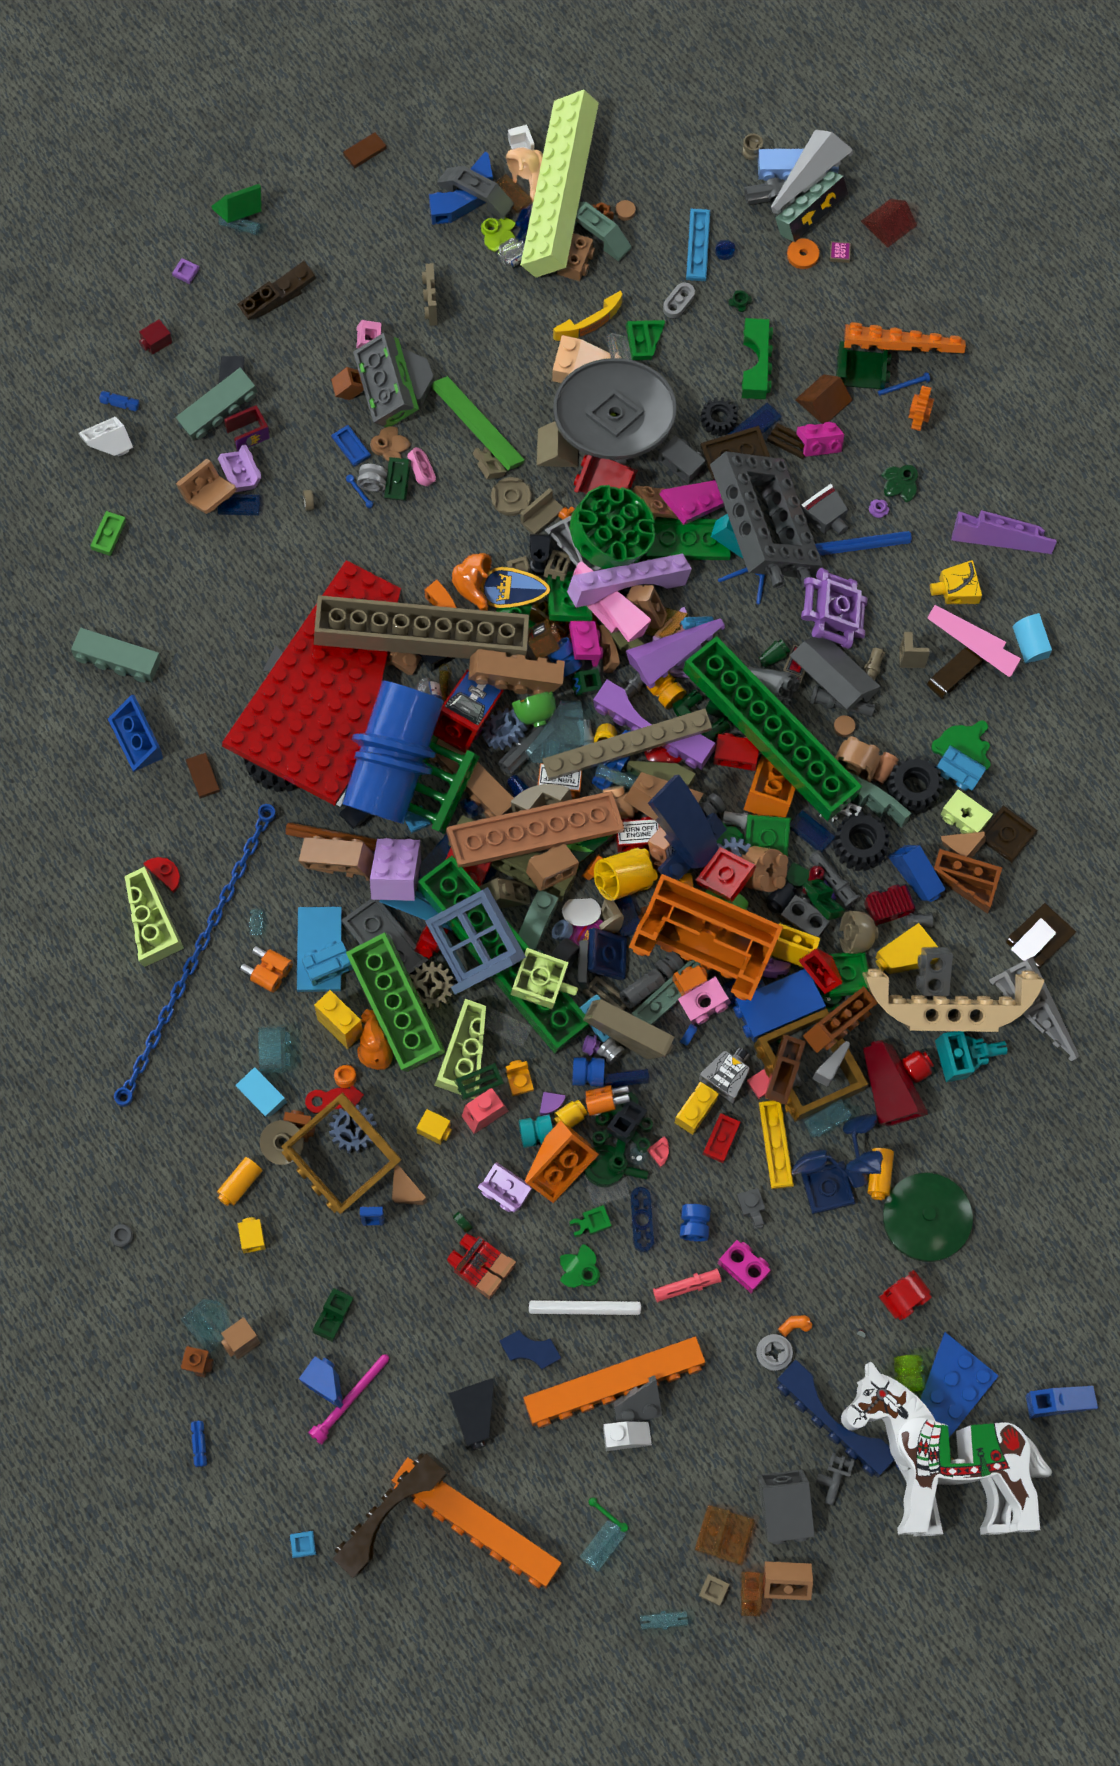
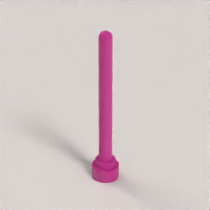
[308,1354,389,1445]

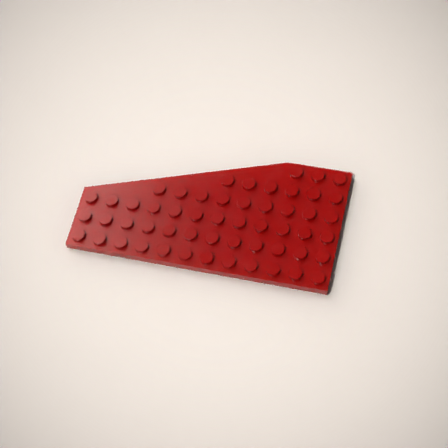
[222,560,401,806]

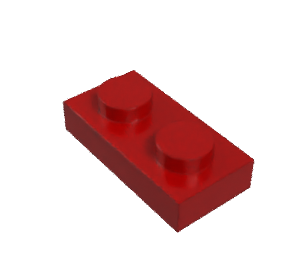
[703,1113,740,1163]

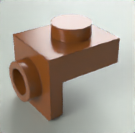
[283,1110,315,1142]
[181,1346,213,1378]

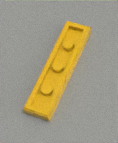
[759,1101,794,1189]

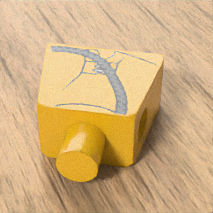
[930,560,982,604]

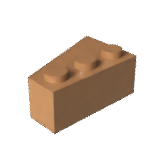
[624,772,704,821]
[299,836,374,881]

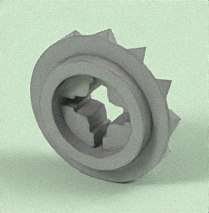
[756,1334,793,1371]

